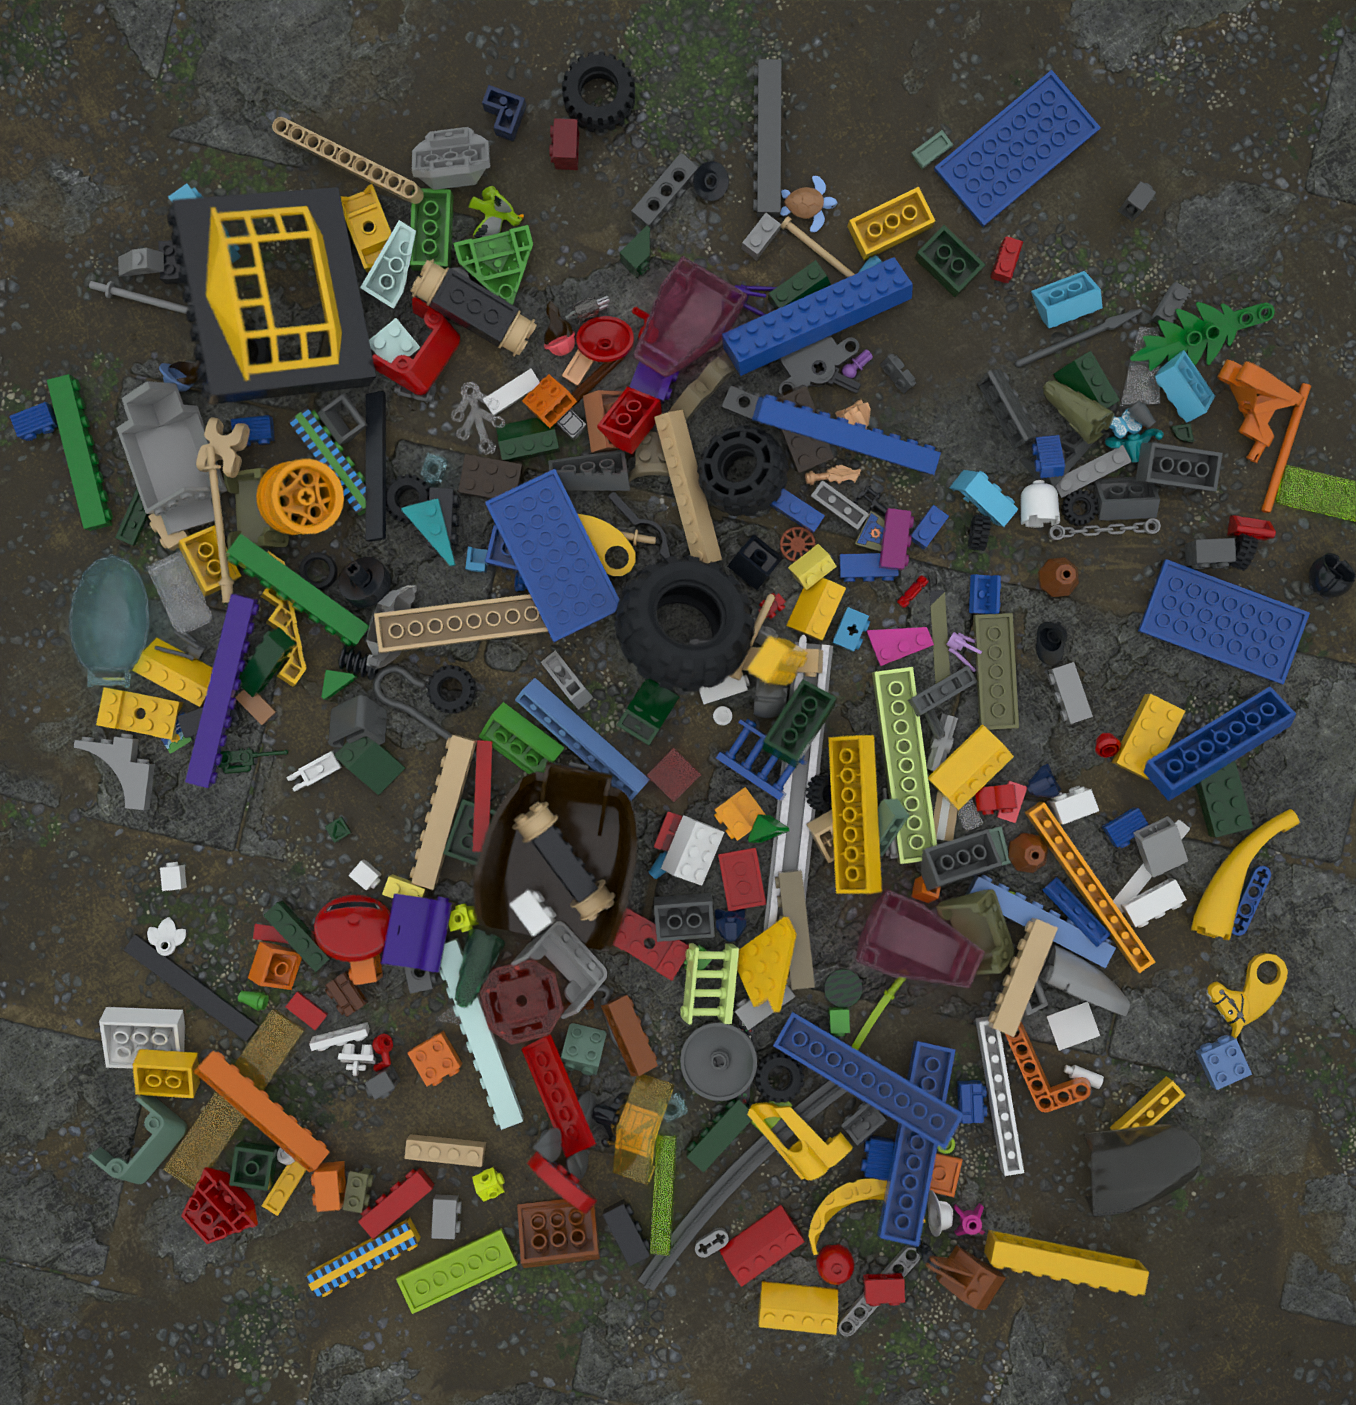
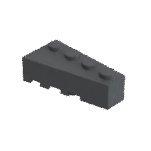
[548,450,630,491]

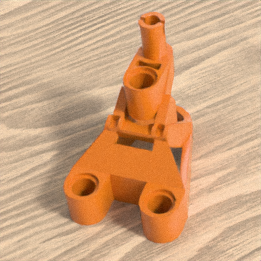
[1217,360,1304,463]

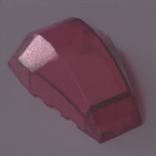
[633,255,747,377]
[855,889,985,988]

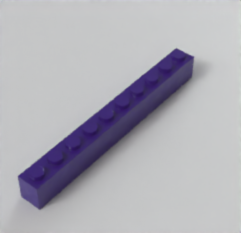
[185,593,259,788]

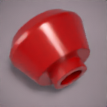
[1095,733,1121,758]

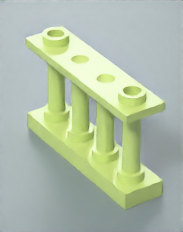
[680,943,739,1024]

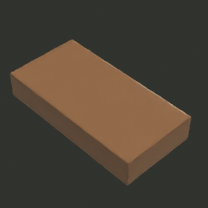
[235,690,277,725]

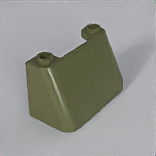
[224,468,289,550]
[936,889,1014,975]

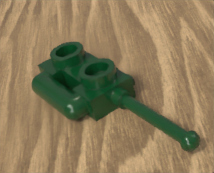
[218,748,288,774]

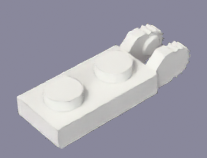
[286,751,342,792]

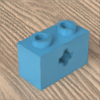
[832,607,870,652]

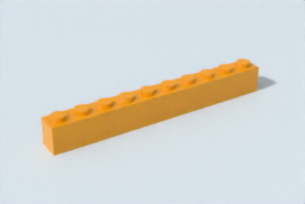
[1024,802,1155,973]

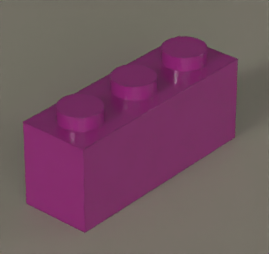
[879,508,914,571]

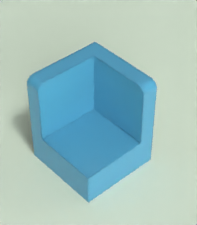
[465,546,488,573]

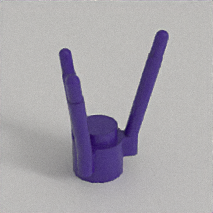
[732,284,777,316]

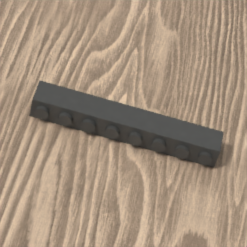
[753,59,781,218]

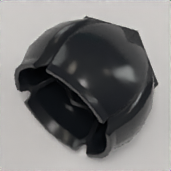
[1309,553,1356,600]

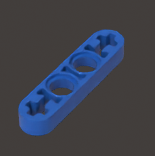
[1232,865,1271,936]

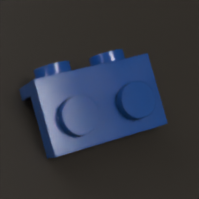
[969,574,1001,614]

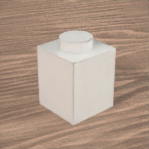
[349,859,382,890]
[160,862,187,891]

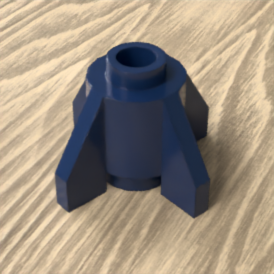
[1027,764,1061,798]
[715,909,746,942]

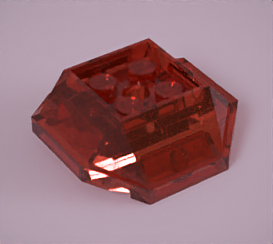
[479,959,564,1045]

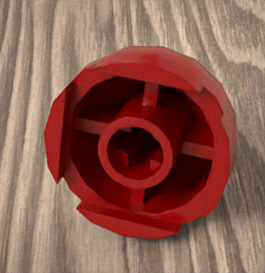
[816,1244,855,1285]

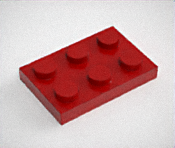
[718,847,766,911]

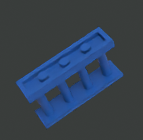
[716,718,808,801]

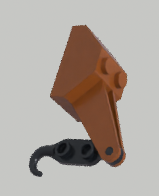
[915,1240,1006,1310]

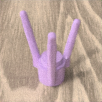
[946,632,982,672]

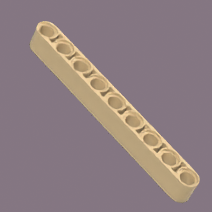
[272,117,424,204]

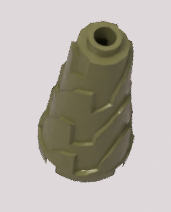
[1043,380,1114,444]

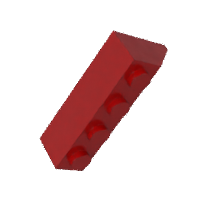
[719,1204,805,1287]

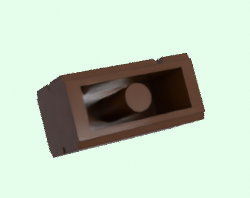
[325,970,368,1017]

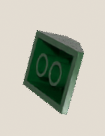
[334,736,406,795]

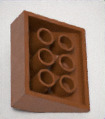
[517,1195,600,1268]

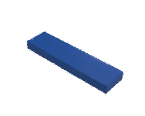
[1043,877,1111,947]

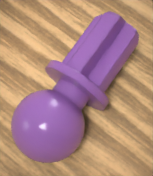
[841,349,873,379]

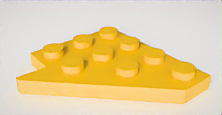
[737,917,797,1013]

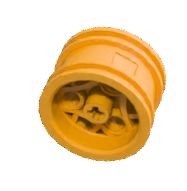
[256,459,344,535]

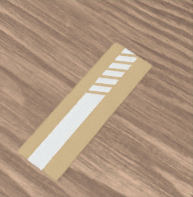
[933,791,958,841]

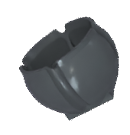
[753,676,787,718]

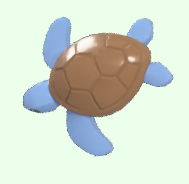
[780,176,837,233]

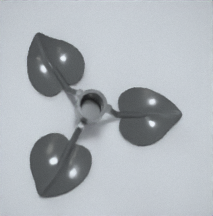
[533,1090,597,1181]

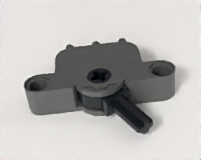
[778,335,861,395]

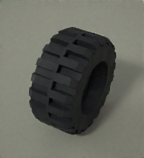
[562,52,636,133]

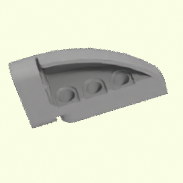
[1039,944,1130,1016]

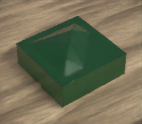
[324,816,352,843]

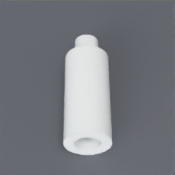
[1064,1065,1104,1089]

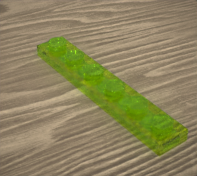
[650,1134,677,1256]

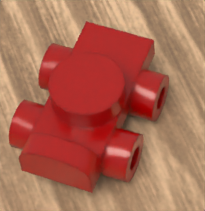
[758,593,786,619]

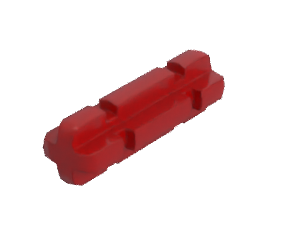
[897,575,928,608]

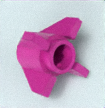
[953,1203,985,1236]

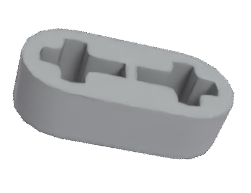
[695,1228,729,1258]

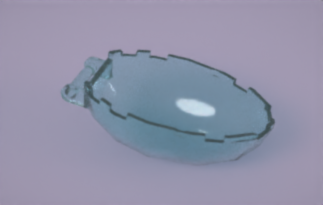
[69,554,150,688]

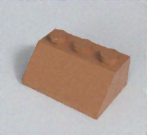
[583,390,623,453]

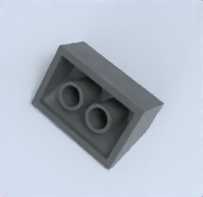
[1094,477,1160,521]
[654,893,715,942]

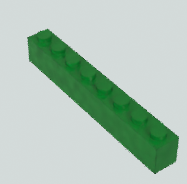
[47,374,113,531]
[225,534,369,647]

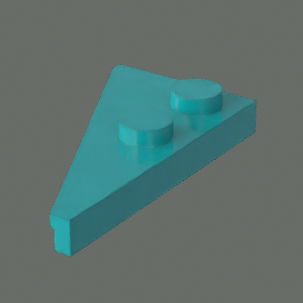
[402,499,456,566]

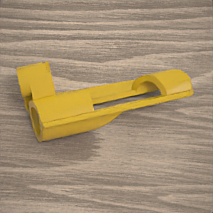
[747,1103,853,1180]

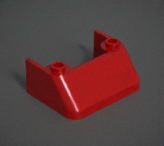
[372,297,460,395]

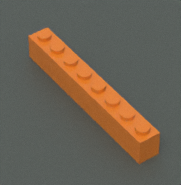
[193,1051,329,1173]

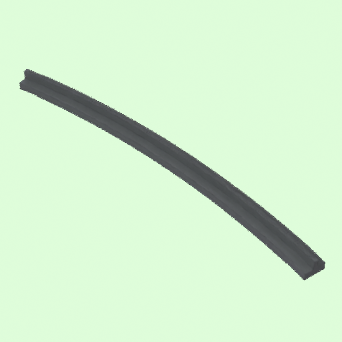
[638,1053,870,1291]

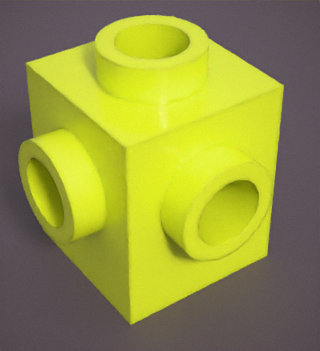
[449,903,478,933]
[472,1167,505,1202]

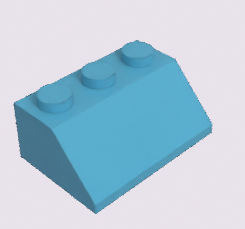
[1031,271,1103,328]
[1155,350,1215,423]

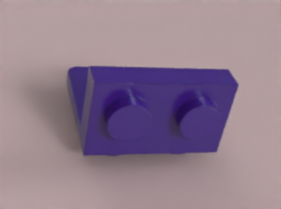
[630,356,680,405]

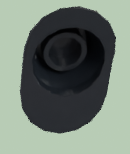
[1036,622,1068,665]

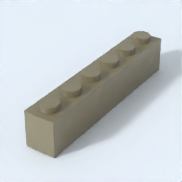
[775,869,815,990]

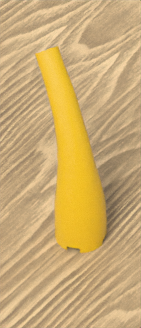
[1191,809,1300,941]

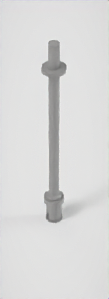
[89,281,188,314]

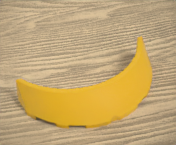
[808,1178,926,1255]

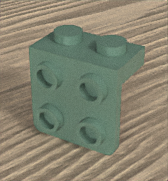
[561,1023,606,1075]

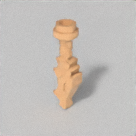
[805,465,861,485]

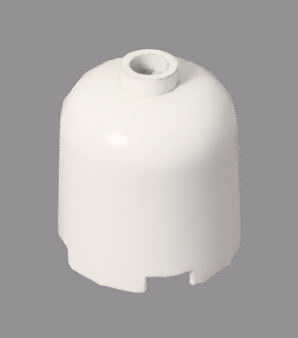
[1021,480,1060,527]

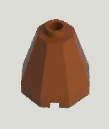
[1038,557,1079,597]
[1008,832,1049,873]

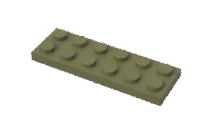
[973,613,1019,730]

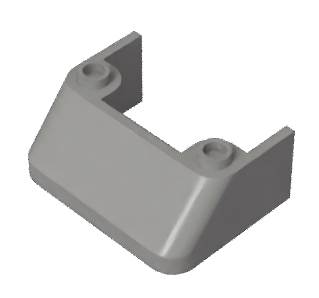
[511,921,607,1019]

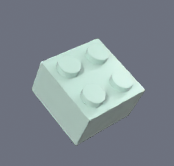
[369,318,421,363]

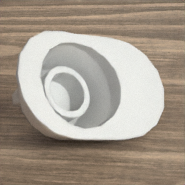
[927,1190,953,1237]

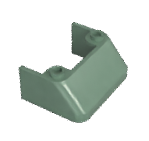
[88,1095,188,1184]

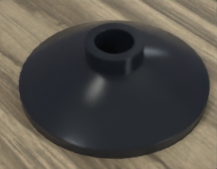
[693,161,729,201]

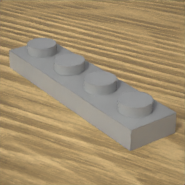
[1055,445,1132,498]

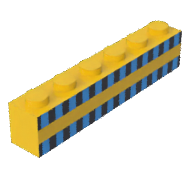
[305,1217,421,1298]

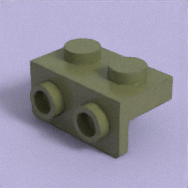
[343,1168,374,1213]

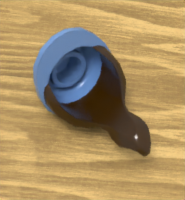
[159,361,199,392]

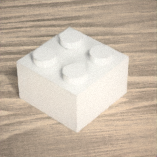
[1047,786,1099,824]

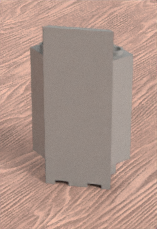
[117,381,227,535]

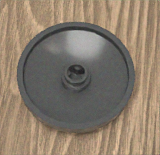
[680,1022,758,1101]

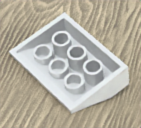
[99,1007,185,1068]

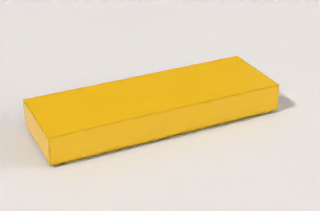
[262,1161,306,1216]

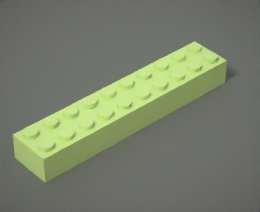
[872,667,937,864]

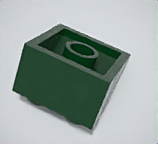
[620,225,650,278]

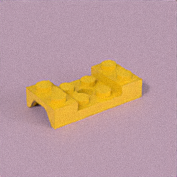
[340,184,392,273]
[96,687,183,740]

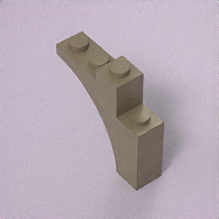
[668,353,737,423]

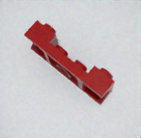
[613,906,689,981]

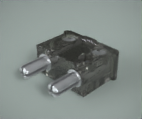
[565,295,610,325]

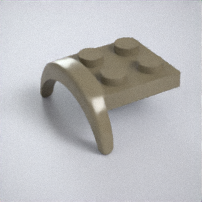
[628,432,670,483]

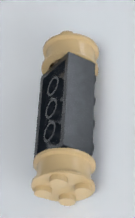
[411,259,537,357]
[512,802,615,921]

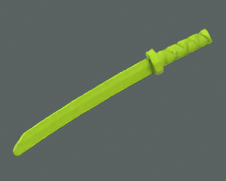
[852,970,910,1050]

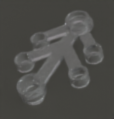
[451,382,505,455]

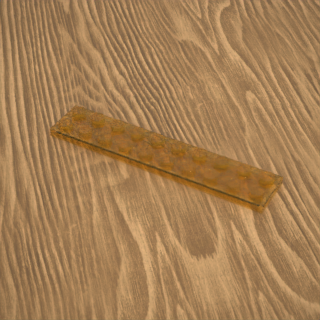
[163,1008,305,1190]

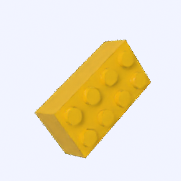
[847,187,935,261]
[747,636,808,685]
[1111,694,1185,780]

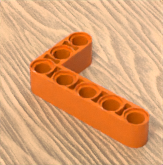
[1005,1021,1091,1112]

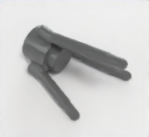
[155,624,206,661]

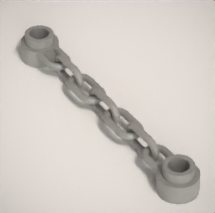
[1048,518,1161,541]

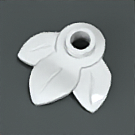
[147,917,186,956]

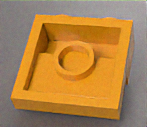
[714,787,766,841]

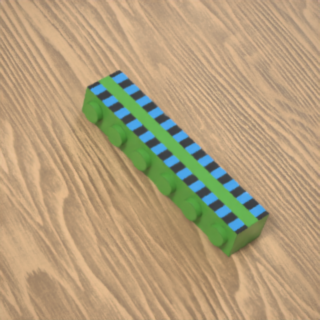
[289,408,366,516]

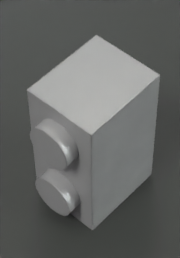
[741,213,781,261]
[431,1194,462,1239]

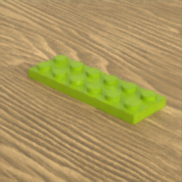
[396,1228,518,1314]

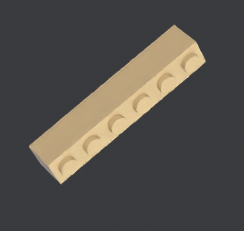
[988,918,1058,1037]

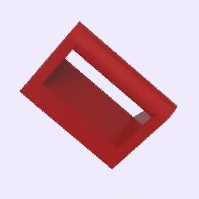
[1227,515,1276,541]

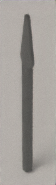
[1015,309,1143,368]

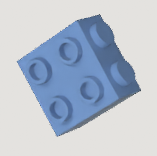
[1196,1035,1252,1090]

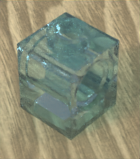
[420,453,448,484]
[657,1092,688,1123]

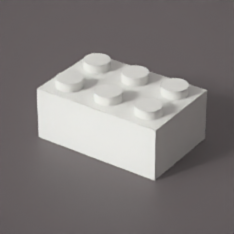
[661,815,724,885]
[509,890,557,936]

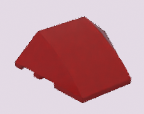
[181,1167,258,1244]

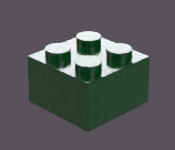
[229,1141,279,1191]

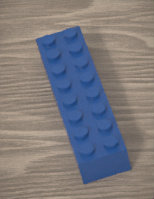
[1144,686,1296,801]

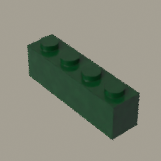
[239,627,296,698]
[263,900,333,972]
[686,1096,752,1173]

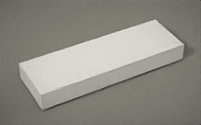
[483,369,540,416]

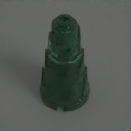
[455,929,505,1008]

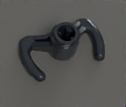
[592,1092,630,1148]

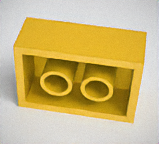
[133,1049,200,1098]

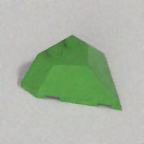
[453,225,533,305]

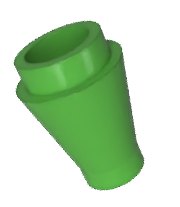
[238,990,269,1011]

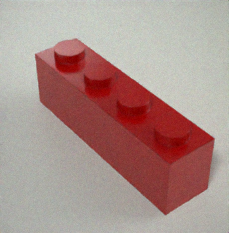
[358,1167,435,1239]

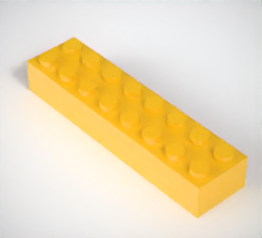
[828,735,882,894]
[984,1230,1149,1296]

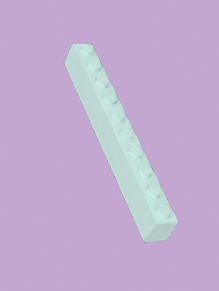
[440,938,524,1130]

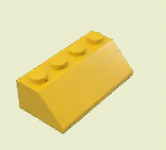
[132,637,213,707]
[928,725,1014,810]
[758,1281,838,1335]

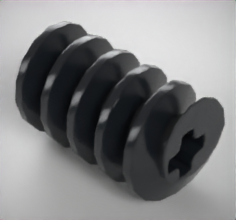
[338,645,379,680]

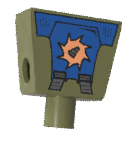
[853,511,885,553]

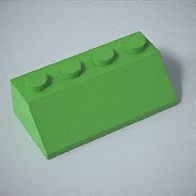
[479,702,564,774]

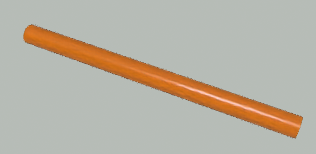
[1261,383,1311,513]

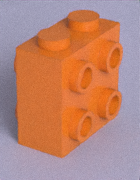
[522,374,577,428]
[408,1030,463,1087]

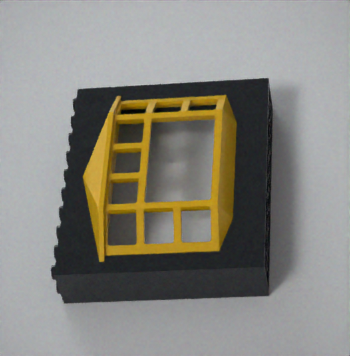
[167,187,376,405]

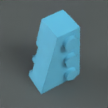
[949,470,1018,527]

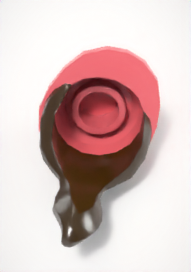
[544,301,575,356]

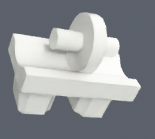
[338,1044,376,1076]

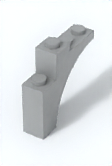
[74,733,155,810]

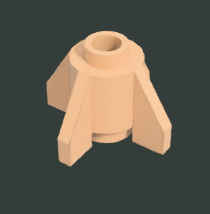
[835,400,871,429]

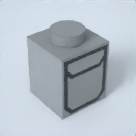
[557,409,587,441]

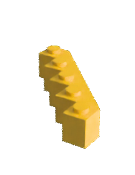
[260,551,306,687]

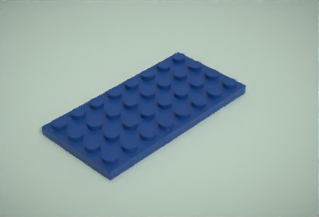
[934,70,1101,227]
[485,469,619,642]
[1138,559,1310,685]

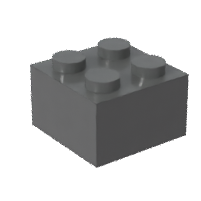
[1185,538,1236,570]

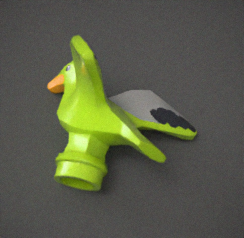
[469,186,524,238]

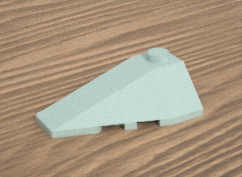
[360,220,416,309]

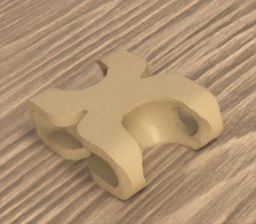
[196,417,250,478]

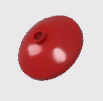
[576,316,634,362]

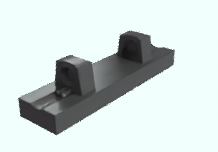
[908,665,977,717]

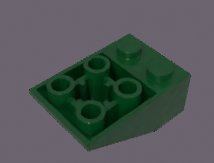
[617,678,679,745]

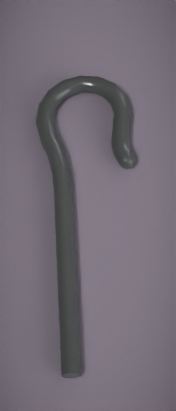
[373,665,476,760]

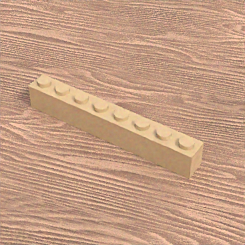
[654,410,722,564]
[410,734,477,890]

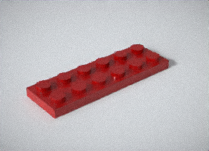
[521,1034,596,1157]

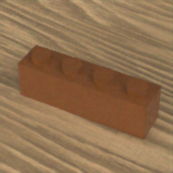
[601,995,658,1076]

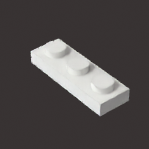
[309,1022,370,1051]

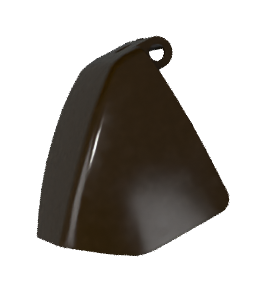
[474,761,637,952]

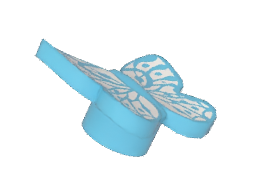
[1110,408,1142,438]

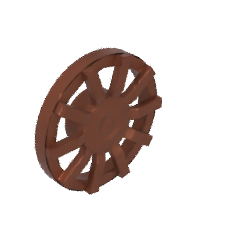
[780,527,816,562]

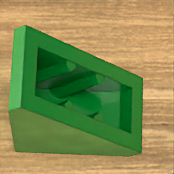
[322,670,358,700]
[748,815,789,843]

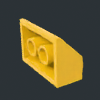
[178,525,241,597]
[786,578,846,642]

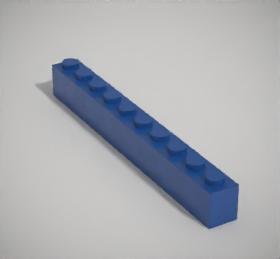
[752,394,941,475]

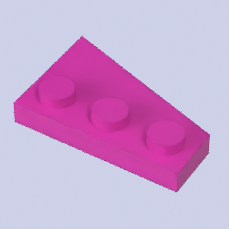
[866,627,934,666]

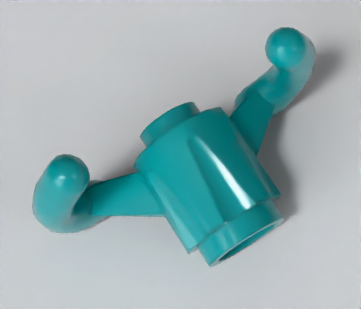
[1105,428,1164,462]

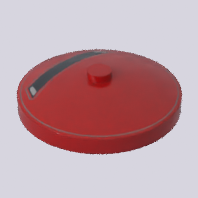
[314,895,390,962]

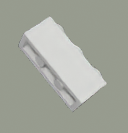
[1120,878,1186,928]

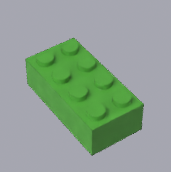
[409,188,454,271]

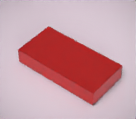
[285,991,328,1030]

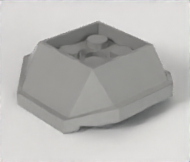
[412,127,490,190]

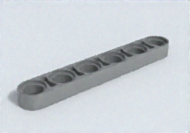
[838,1245,920,1337]

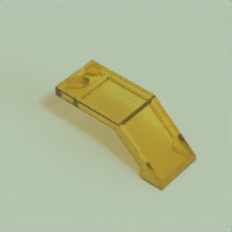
[613,1074,674,1185]

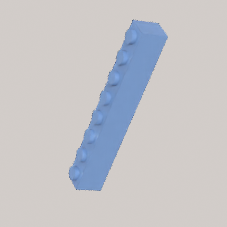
[515,678,650,801]
[965,874,1116,968]

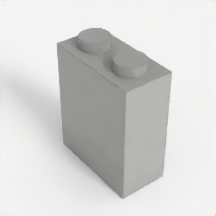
[1133,816,1188,878]

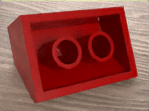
[597,386,662,454]

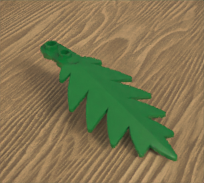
[1129,302,1275,371]

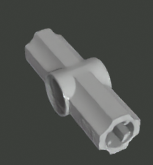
[926,713,958,771]

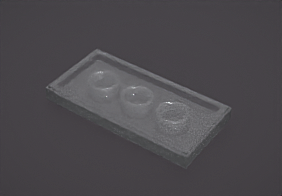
[146,551,214,635]

